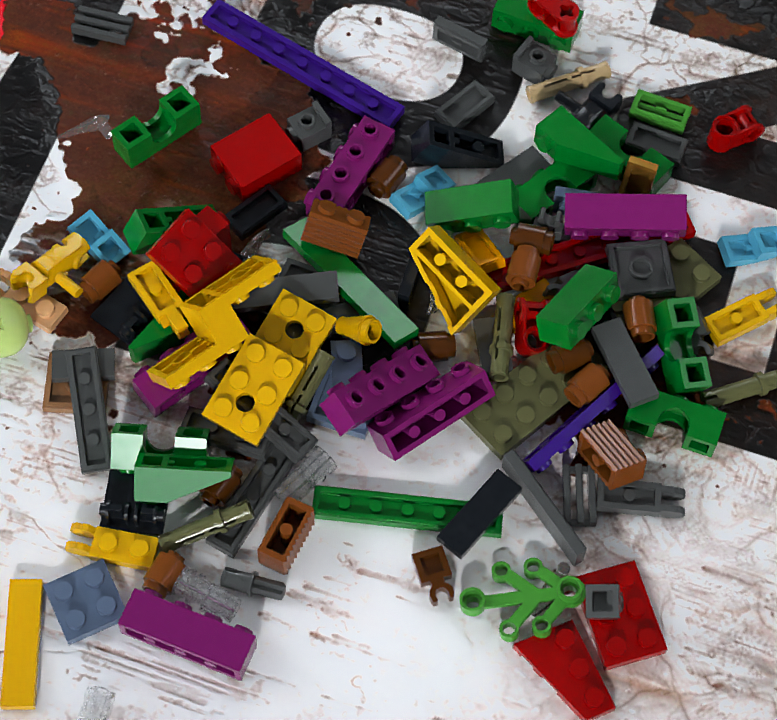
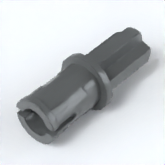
[220,567,286,601]

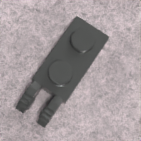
[596,478,685,519]

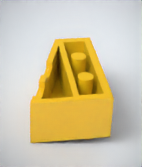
[408,225,502,336]

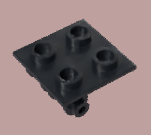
[90,277,154,345]
[99,470,169,536]

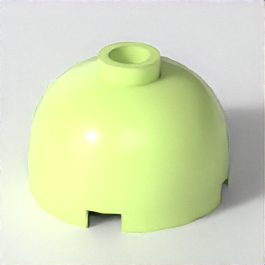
[0,297,33,358]

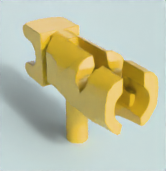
[10,232,90,304]

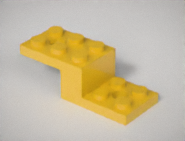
[146,255,282,389]
[202,288,337,447]

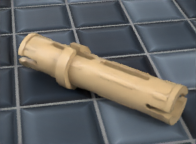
[526,61,612,104]

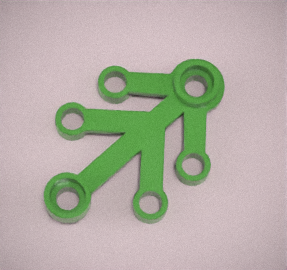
[459,557,586,642]

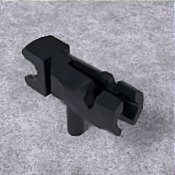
[554,82,623,130]

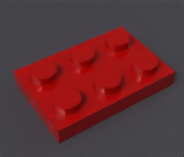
[145,208,243,297]
[576,560,668,671]

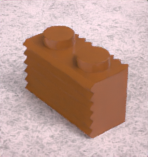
[300,198,371,259]
[577,419,647,490]
[257,496,315,575]

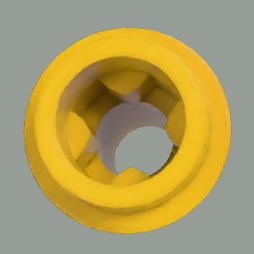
[335,315,382,346]

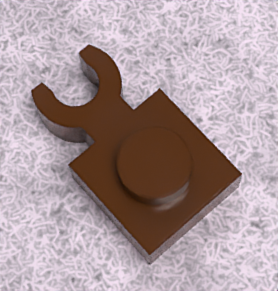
[411,545,454,606]

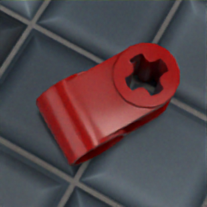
[527,0,580,38]
[707,105,765,153]
[514,297,550,358]

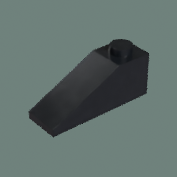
[411,120,504,168]

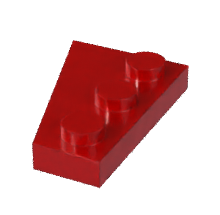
[512,620,616,720]

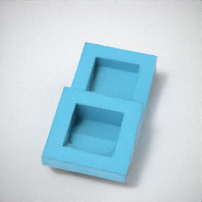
[389,165,456,221]
[67,209,131,264]
[717,226,777,268]

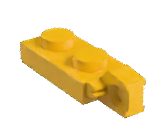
[127,261,190,340]

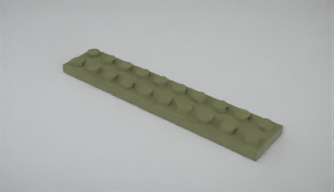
[460,238,722,460]

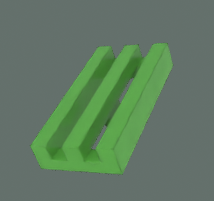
[628,89,693,135]

